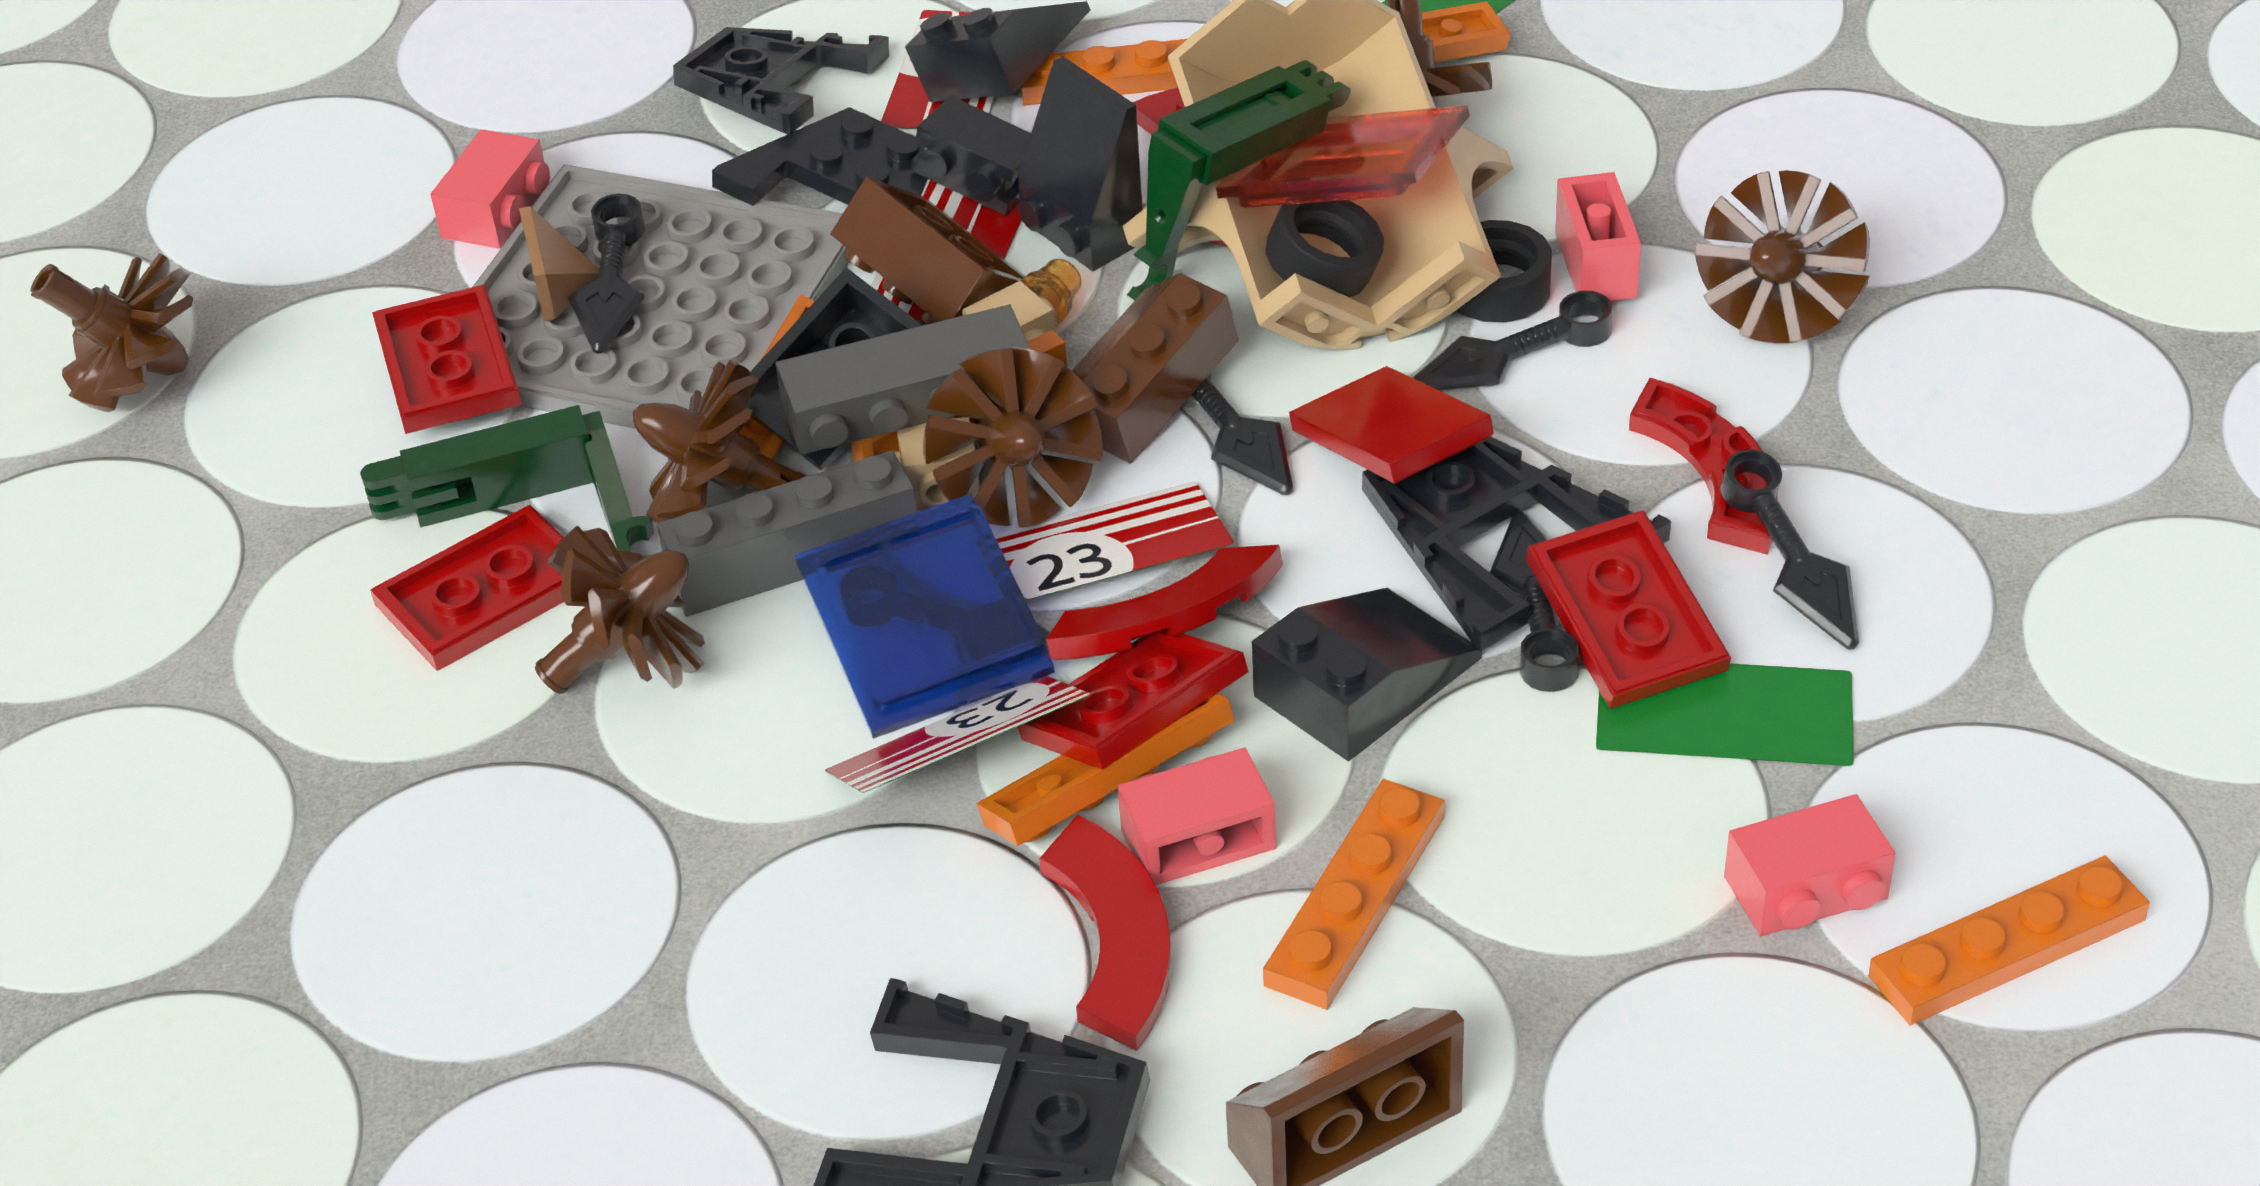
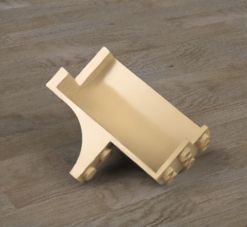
[1122,0,1514,349]

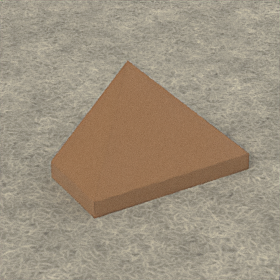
[519,206,599,321]

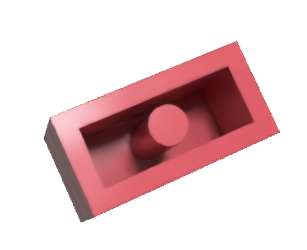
[430,129,550,249]
[1555,172,1641,302]
[1117,747,1276,885]
[1724,794,1896,937]

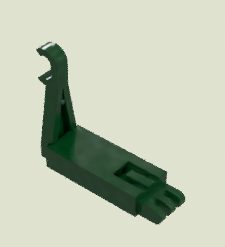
[1127,60,1351,301]
[360,405,655,554]

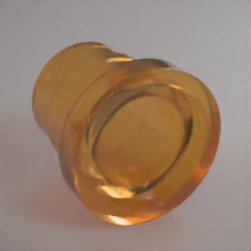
[1021,259,1082,325]

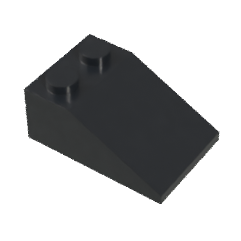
[905,1,1091,102]
[1018,56,1143,272]
[743,267,923,470]
[1252,587,1482,762]

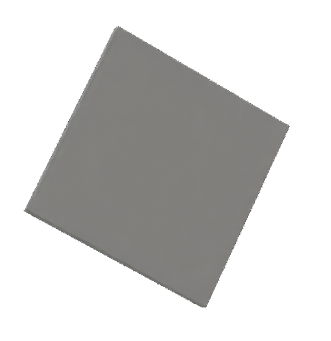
[472,164,849,429]

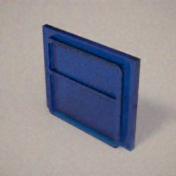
[794,494,1055,739]

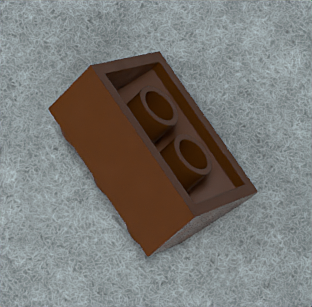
[830,176,1041,324]
[1072,273,1239,464]
[1226,1007,1464,1186]

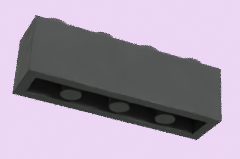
[776,304,1030,455]
[656,450,921,617]

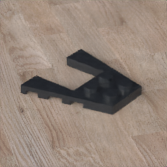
[1362,436,1671,652]
[813,978,1150,1186]

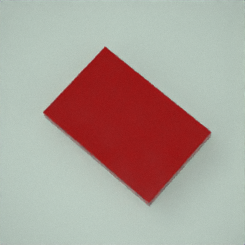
[372,285,522,434]
[1289,366,1494,483]
[370,505,564,671]
[1526,510,1731,709]
[1017,629,1249,770]

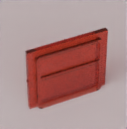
[1216,105,1470,208]

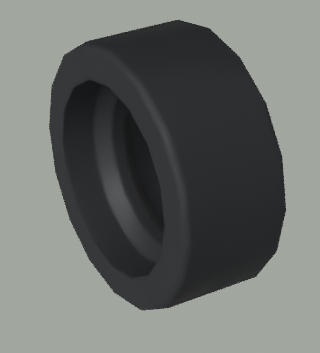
[1265,191,1384,298]
[1456,220,1552,323]

